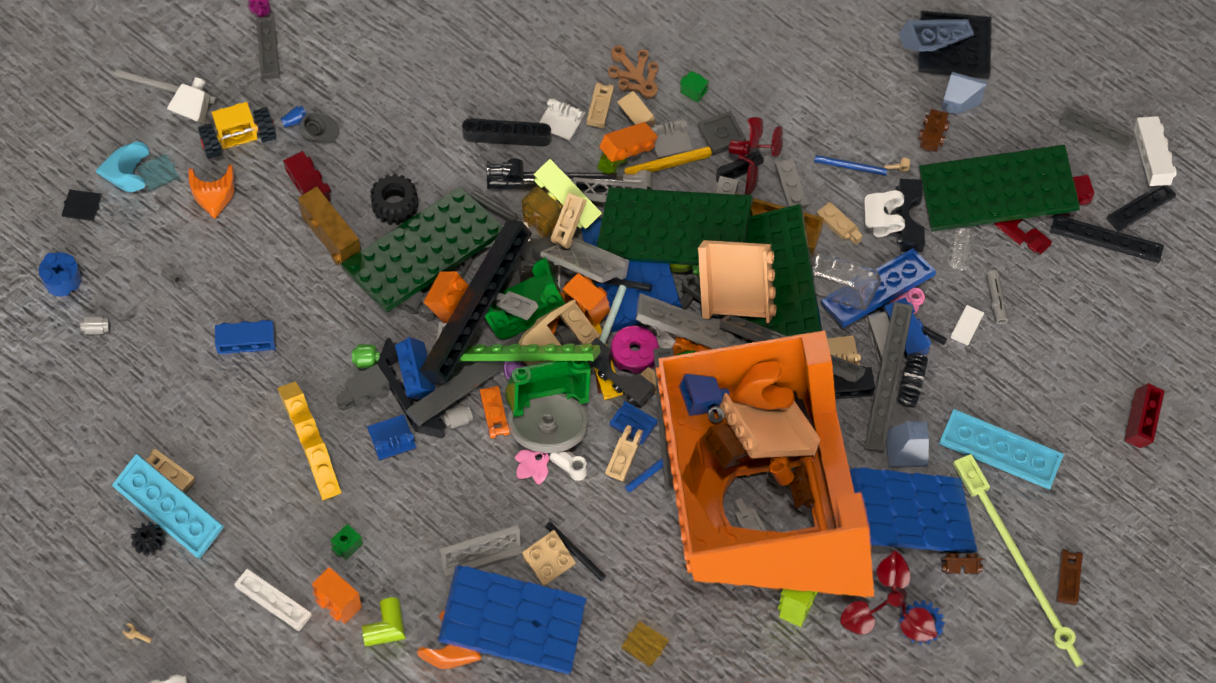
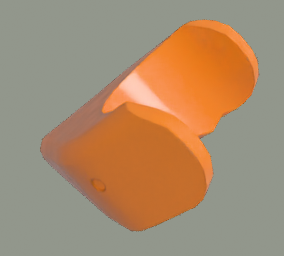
[188,165,235,219]
[732,361,795,410]
[417,611,481,669]

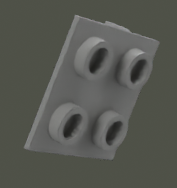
[650,119,693,158]

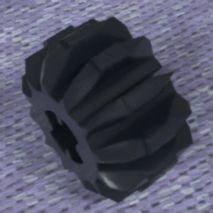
[131,521,166,557]

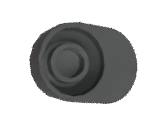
[299,113,339,142]
[520,237,558,265]

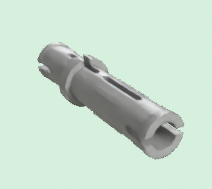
[986,270,1008,325]

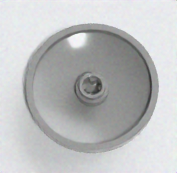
[509,393,587,453]

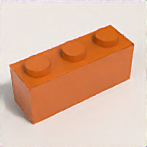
[599,122,658,162]

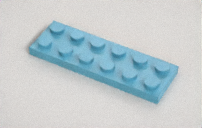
[939,409,1064,490]
[112,454,225,558]

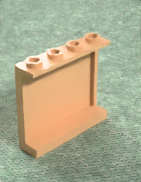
[698,240,776,323]
[720,393,820,458]

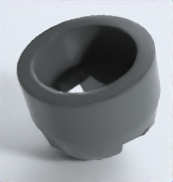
[708,406,724,423]

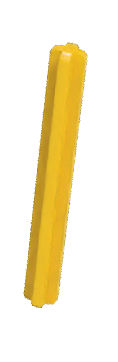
[624,146,712,174]

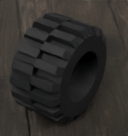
[370,174,418,225]

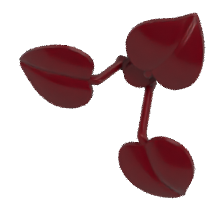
[729,117,783,195]
[841,550,938,641]

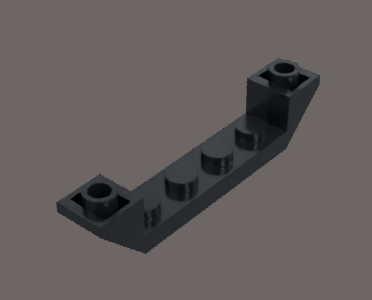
[378,337,446,438]

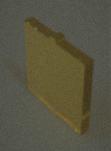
[621,621,669,668]

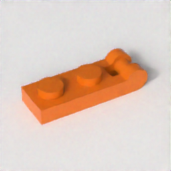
[479,386,510,439]

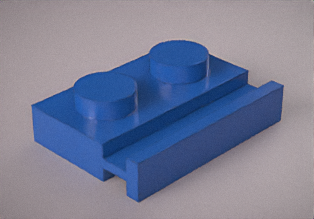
[609,401,658,445]

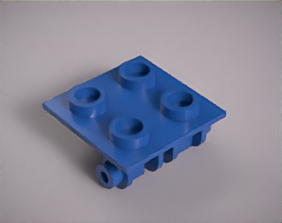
[367,414,417,460]

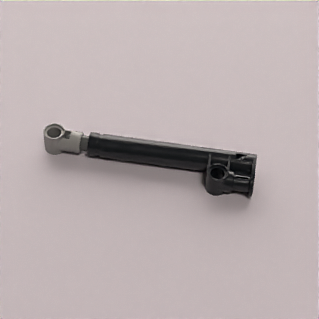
[487,158,652,191]

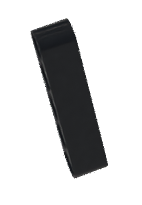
[462,118,551,147]

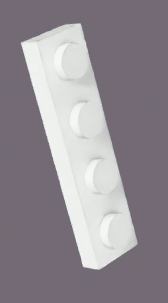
[234,569,312,631]

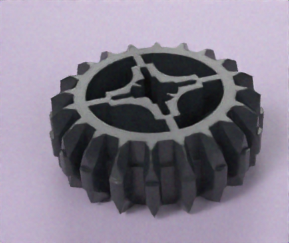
[898,353,928,406]

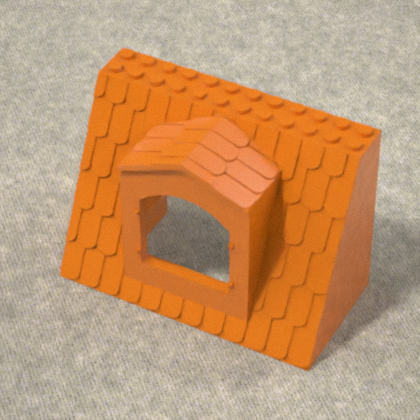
[656,331,874,597]

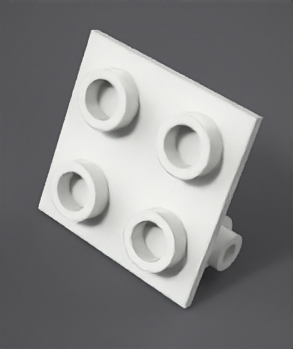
[539,98,585,141]

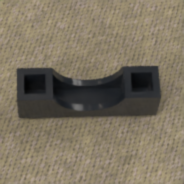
[895,179,925,253]
[587,337,656,407]

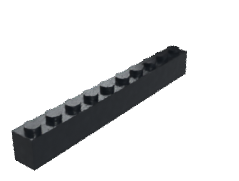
[419,221,532,383]

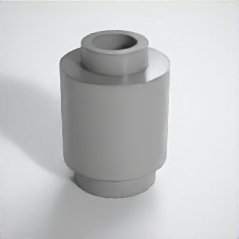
[80,315,109,335]
[443,405,473,429]

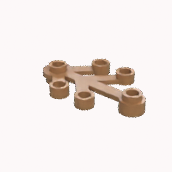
[608,45,659,99]

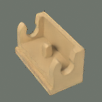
[617,91,656,127]

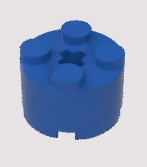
[39,252,82,297]

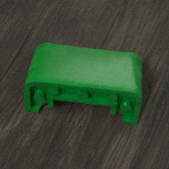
[485,257,565,339]
[505,361,591,417]

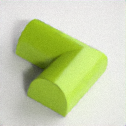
[362,597,406,647]

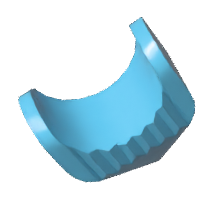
[96,141,149,192]

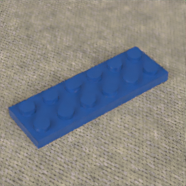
[821,248,936,328]

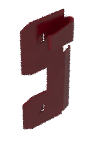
[994,219,1052,255]

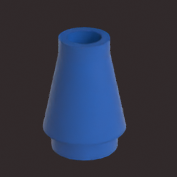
[280,105,306,128]

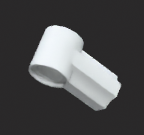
[549,450,587,481]

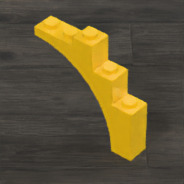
[277,381,341,500]

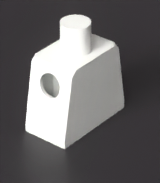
[167,77,210,124]

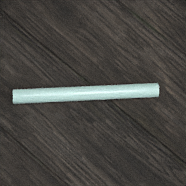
[599,285,626,344]

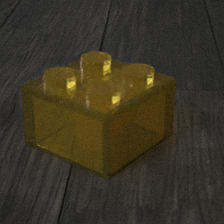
[521,186,563,237]

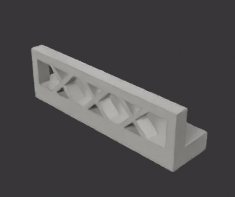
[573,177,647,208]

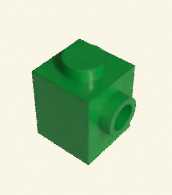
[680,71,709,103]
[330,524,363,560]

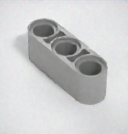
[865,311,890,365]

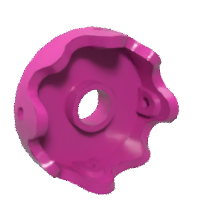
[611,326,659,374]

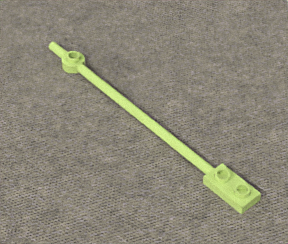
[953,454,1083,667]

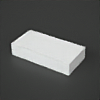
[951,305,984,346]

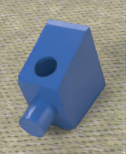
[679,374,729,416]

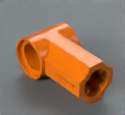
[769,456,794,486]

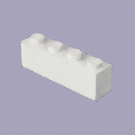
[1133,116,1176,186]

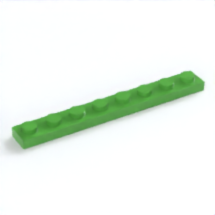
[460,343,601,361]

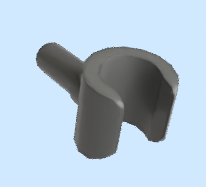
[161,271,185,289]

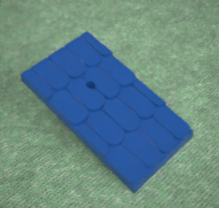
[581,218,682,333]
[850,467,978,553]
[438,565,586,674]

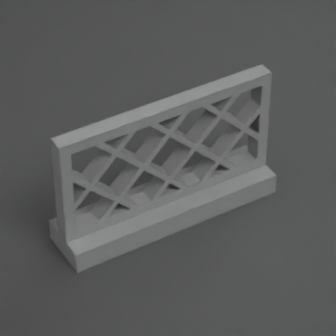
[540,237,629,283]
[439,525,523,579]

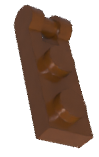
[1056,549,1083,605]

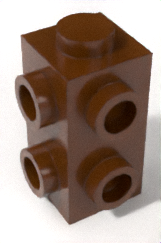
[918,109,950,152]

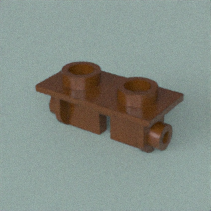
[790,465,815,508]
[941,553,984,574]

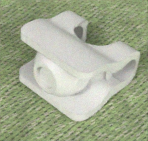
[865,190,905,238]

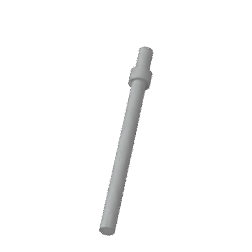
[115,69,217,104]

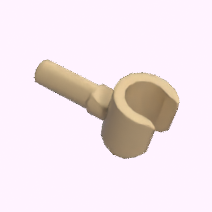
[884,158,910,172]
[122,623,152,643]

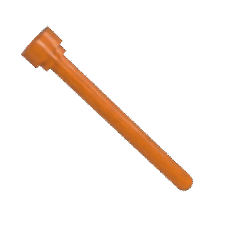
[799,455,828,531]

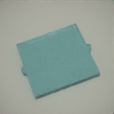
[137,154,179,192]

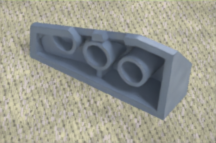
[899,20,974,51]

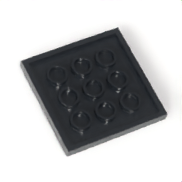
[918,10,992,79]

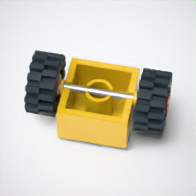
[197,102,277,159]

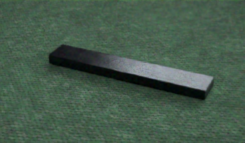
[1050,214,1164,263]

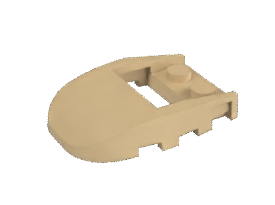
[518,300,600,366]

